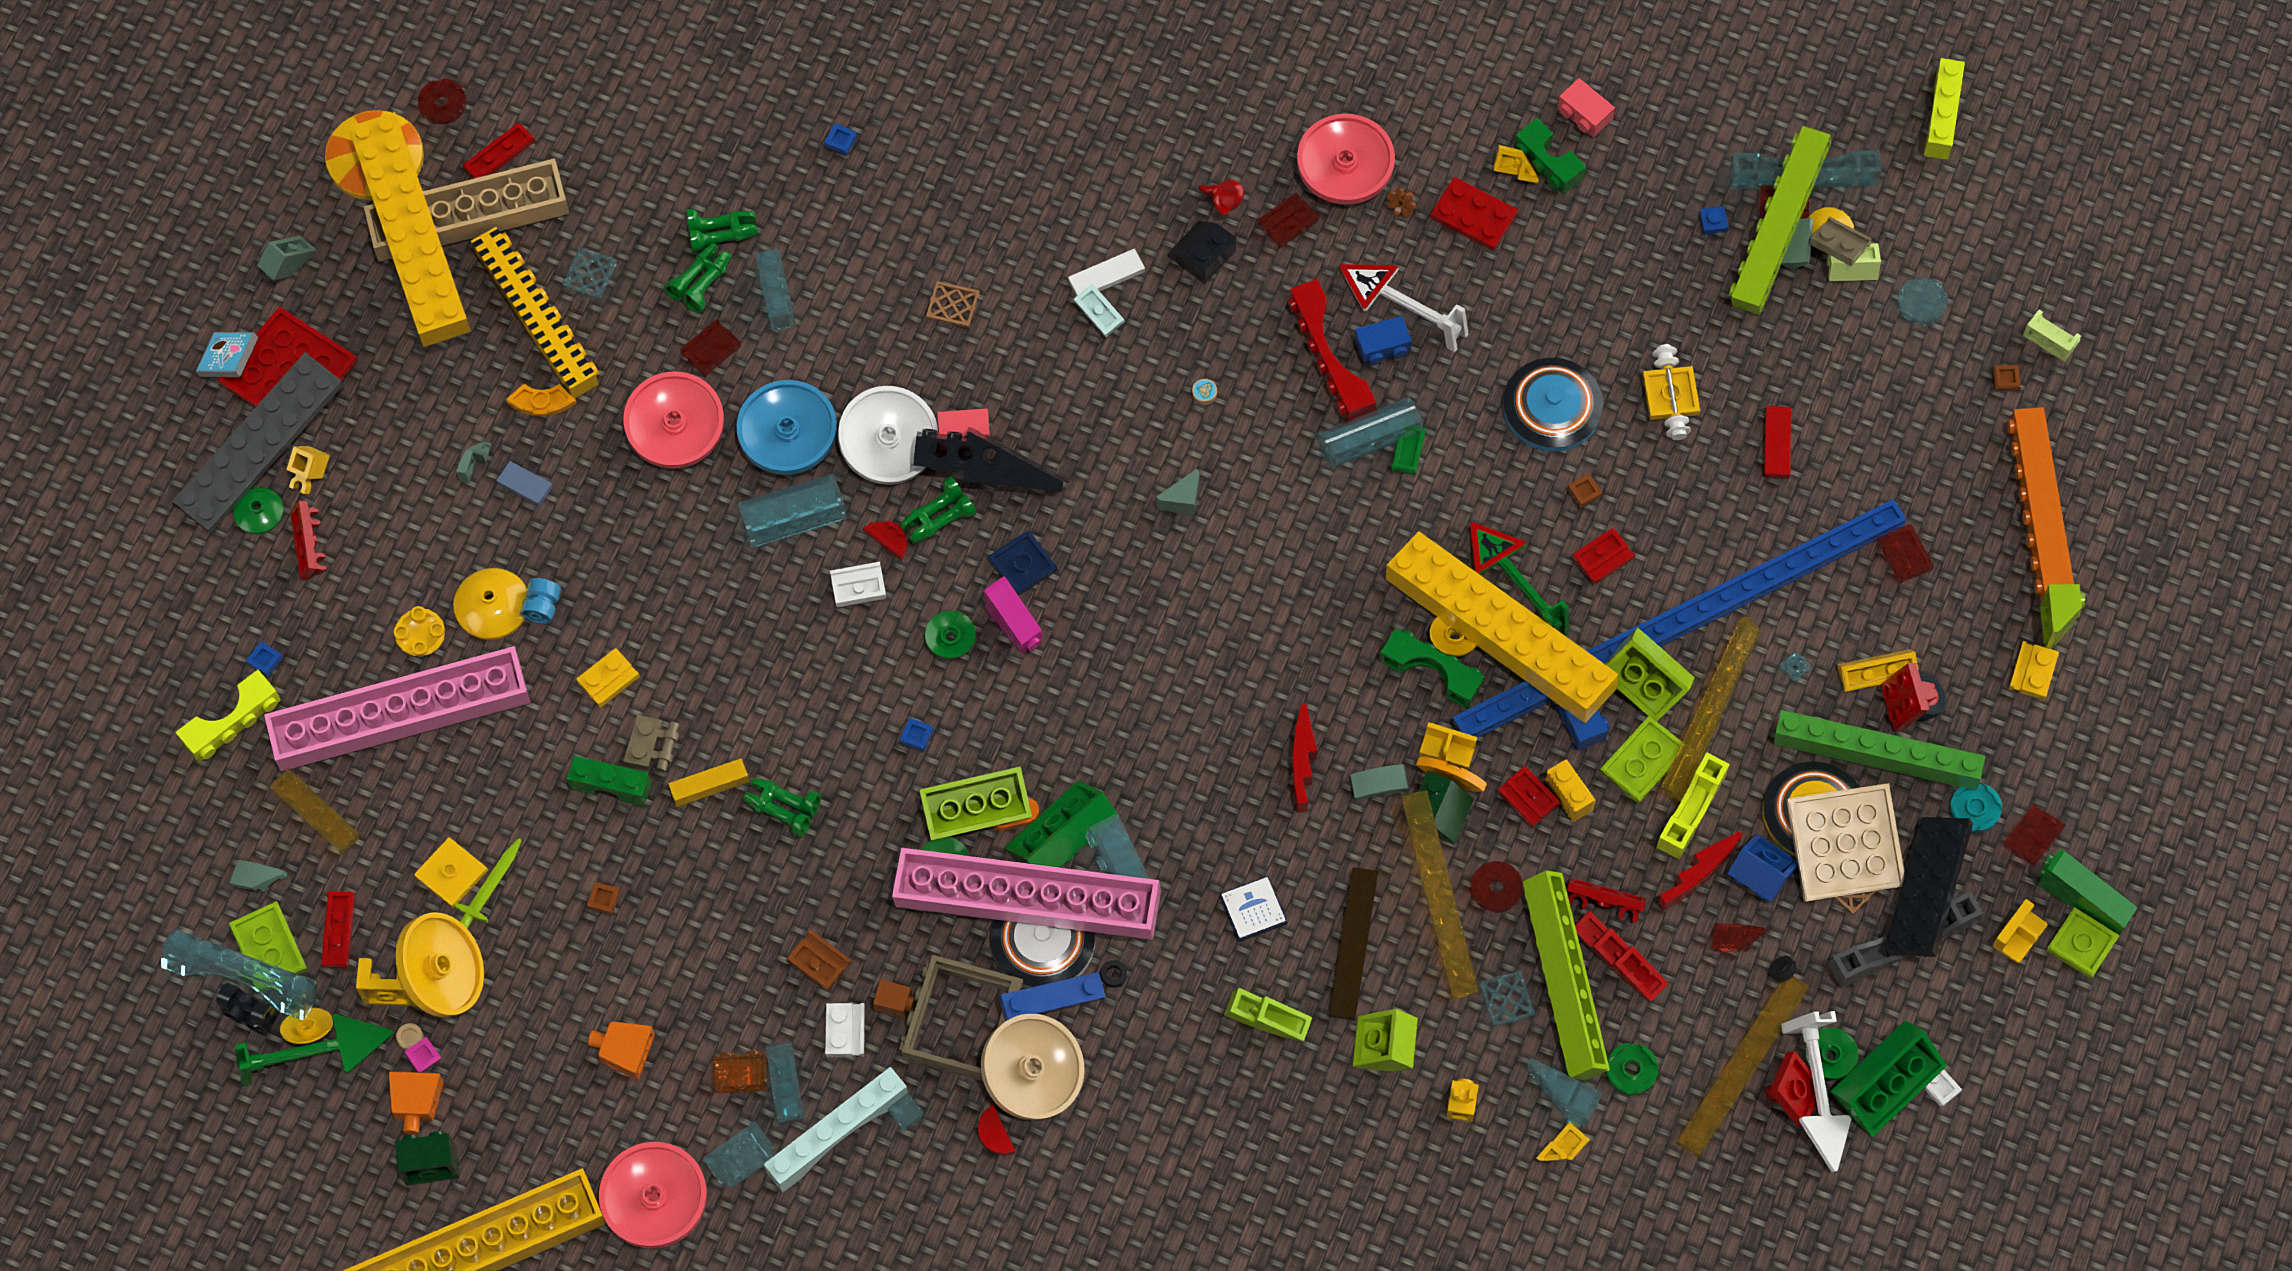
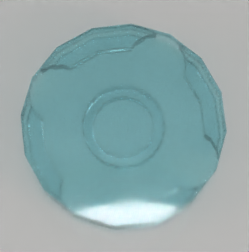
[1898,277,1948,325]

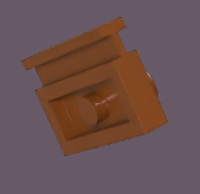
[787,930,852,992]

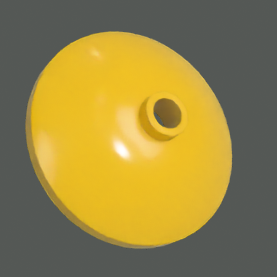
[453,568,528,640]

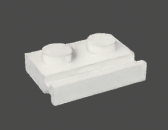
[830,562,886,607]
[825,1003,865,1057]

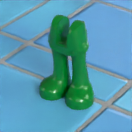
[686,209,758,253]
[664,243,732,314]
[900,476,977,544]
[742,778,822,837]

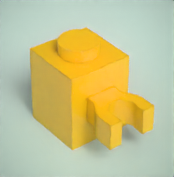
[286,446,330,494]
[1446,1079,1479,1122]

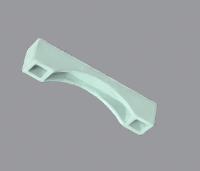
[764,1067,909,1193]

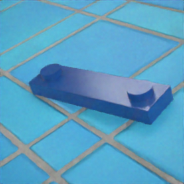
[999,972,1106,1021]

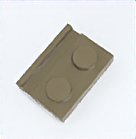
[1810,217,1872,266]

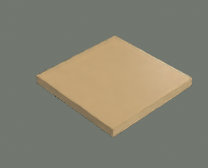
[1786,783,1905,902]

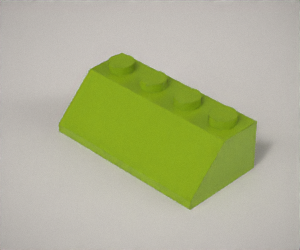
[919,766,1032,840]

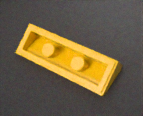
[1837,649,1918,692]
[668,758,750,807]

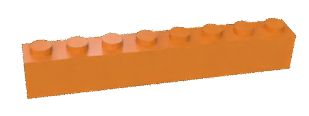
[2007,407,2074,602]

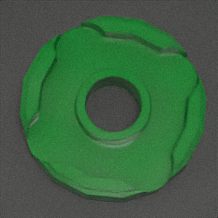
[1606,1043,1658,1096]

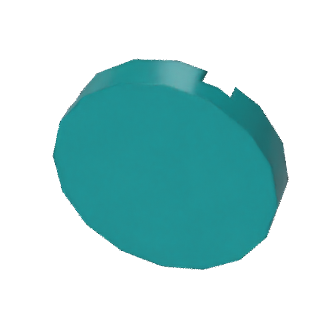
[1950,784,2002,833]

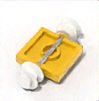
[1642,344,1700,440]

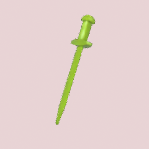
[454,838,522,929]

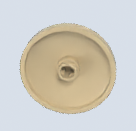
[981,1014,1084,1120]

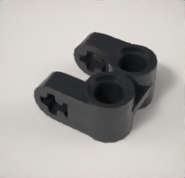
[216,982,280,1036]

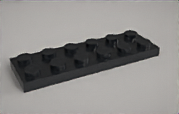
[1884,817,1973,957]

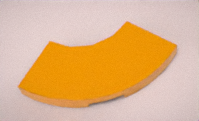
[506,384,577,416]
[1416,756,1487,792]

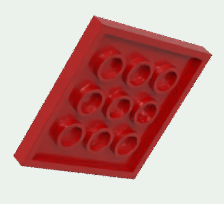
[218,306,358,408]

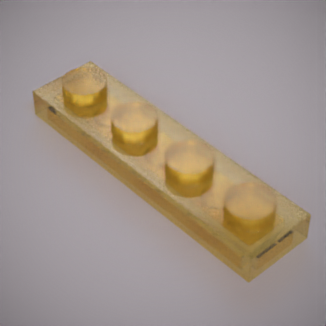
[270,768,361,855]

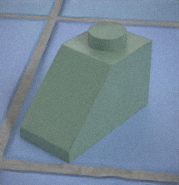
[257,236,317,280]

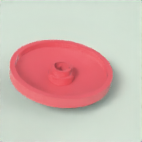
[1297,114,1395,204]
[623,371,724,469]
[599,1142,707,1249]

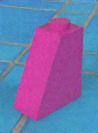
[984,576,1043,654]

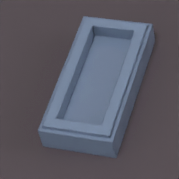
[496,461,553,507]

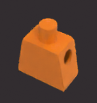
[588,1022,655,1081]
[389,1072,444,1135]

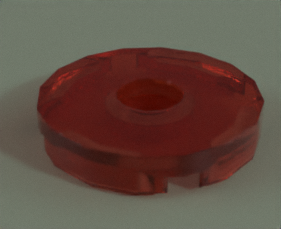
[418,79,466,124]
[1471,861,1523,913]

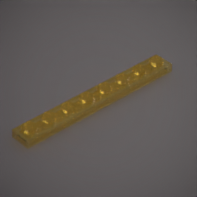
[1676,976,1810,1158]

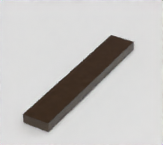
[1329,867,1378,1021]

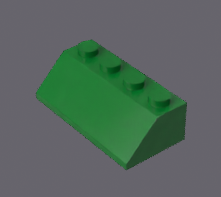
[1003,780,1118,868]
[1830,1020,1947,1137]

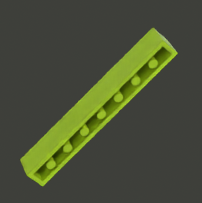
[1729,126,1831,315]
[1523,870,1610,1080]

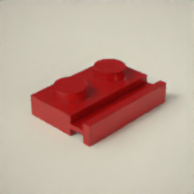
[1572,528,1635,585]
[1497,766,1560,828]

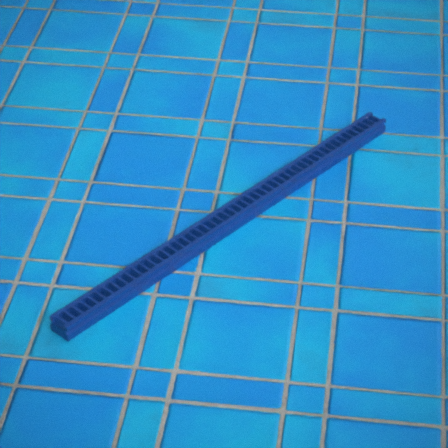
[1452,499,1907,738]

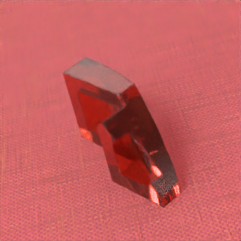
[1712,923,1767,952]

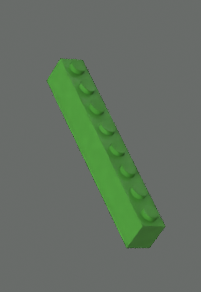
[1773,710,1985,790]

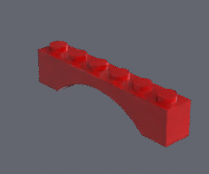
[1287,279,1376,423]

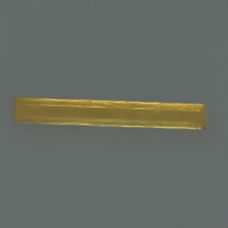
[1661,616,1762,802]
[1401,790,1479,999]

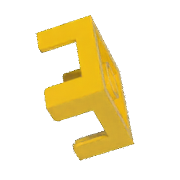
[356,958,417,1006]

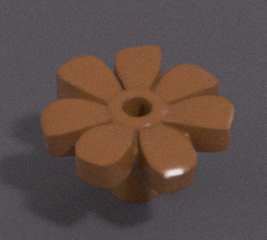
[1387,187,1416,217]

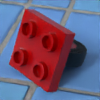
[1881,663,1947,731]

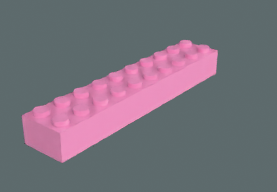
[264,646,530,771]
[892,848,1161,940]

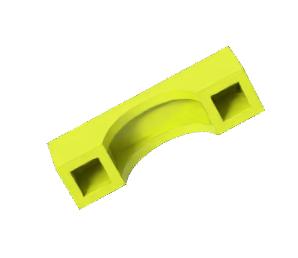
[1924,58,1965,160]
[176,670,281,763]
[1657,753,1730,860]

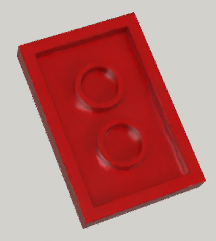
[1430,177,1518,251]

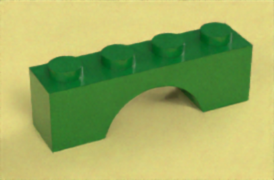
[1380,628,1485,710]

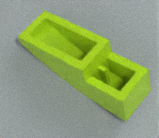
[1224,988,1312,1042]

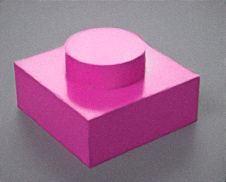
[404,1037,441,1073]

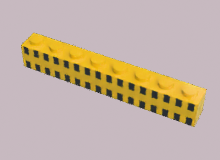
[471,227,599,398]

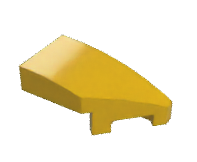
[1493,145,1539,183]
[1537,1122,1590,1161]

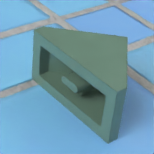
[1156,469,1200,515]

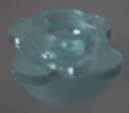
[1780,652,1811,682]

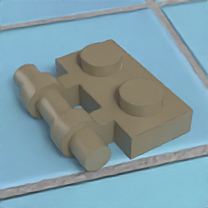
[624,715,679,772]

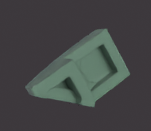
[456,442,492,484]
[229,860,287,892]

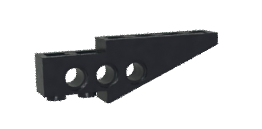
[913,427,1064,492]

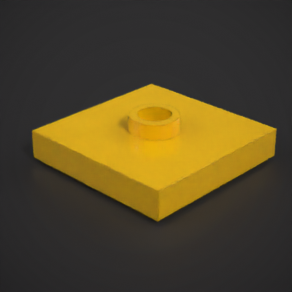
[414,837,488,908]

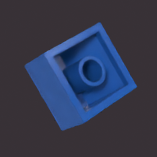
[1727,833,1798,902]

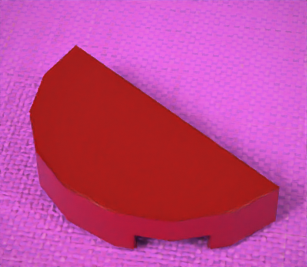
[863,521,907,561]
[978,1105,1016,1156]

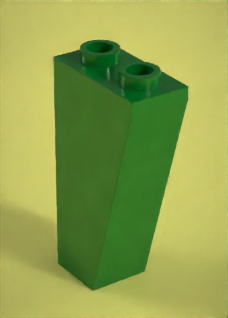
[2038,849,2137,935]

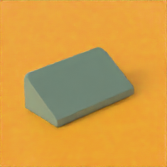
[1781,218,1813,270]

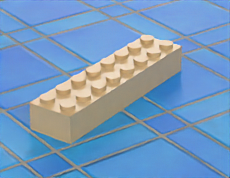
[364,158,569,262]

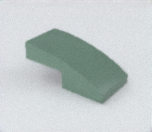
[1350,764,1409,801]

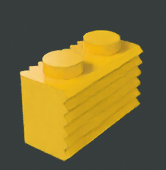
[1545,760,1596,822]

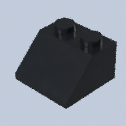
[1167,221,1236,284]

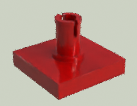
[1766,1051,1816,1127]

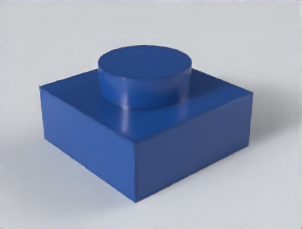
[824,123,857,156]
[1699,206,1729,235]
[246,642,283,677]
[900,718,934,752]

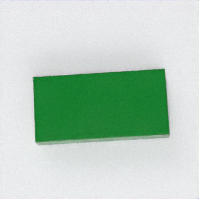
[1391,423,1426,476]

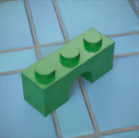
[1514,118,1587,195]
[567,756,652,807]

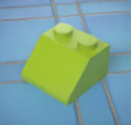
[2040,584,2085,649]
[1353,1009,1418,1072]

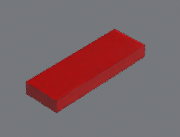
[462,122,535,179]
[1764,406,1791,479]
[321,891,355,969]

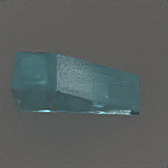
[766,1041,805,1123]
[1527,1058,1603,1128]

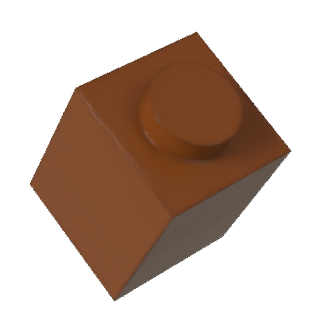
[873,980,915,1020]

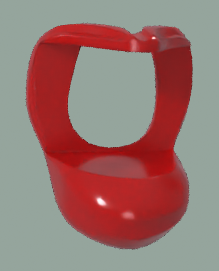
[1198,180,1244,216]

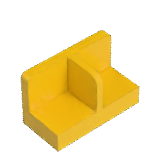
[1419,722,1477,770]
[1993,899,2048,964]

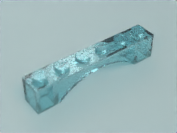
[1729,150,1881,189]
[161,929,317,1021]

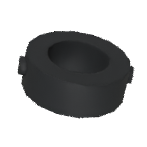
[1769,956,1797,982]
[1101,960,1127,988]

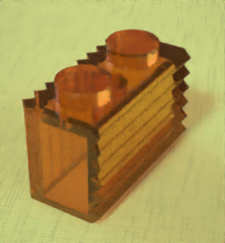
[713,1050,769,1093]

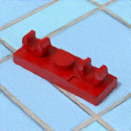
[290,501,327,580]
[1567,878,1646,922]

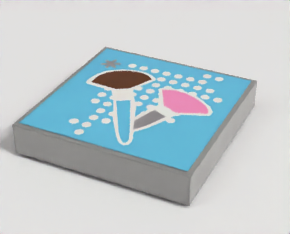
[196,332,258,377]

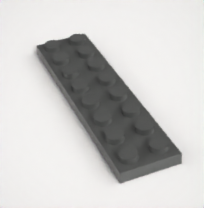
[172,352,343,533]

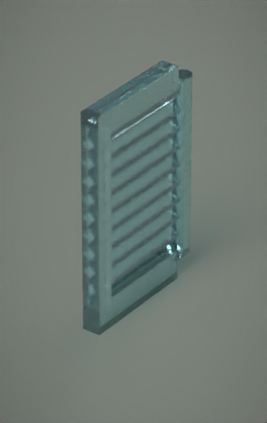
[703,1122,775,1189]

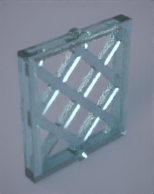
[563,248,618,299]
[1479,971,1535,1027]

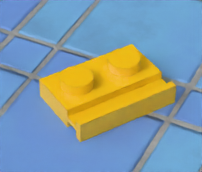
[2009,641,2059,700]
[576,648,640,708]

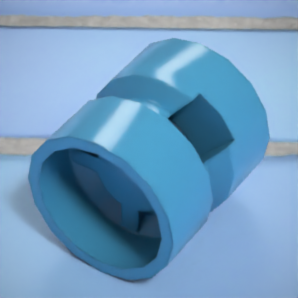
[520,578,562,624]

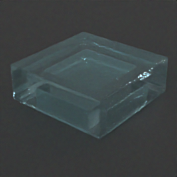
[887,1093,925,1131]

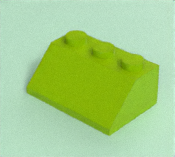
[1605,627,1695,721]

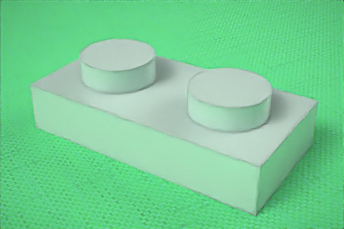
[1074,284,1125,337]

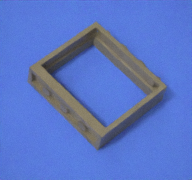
[899,955,1024,1081]

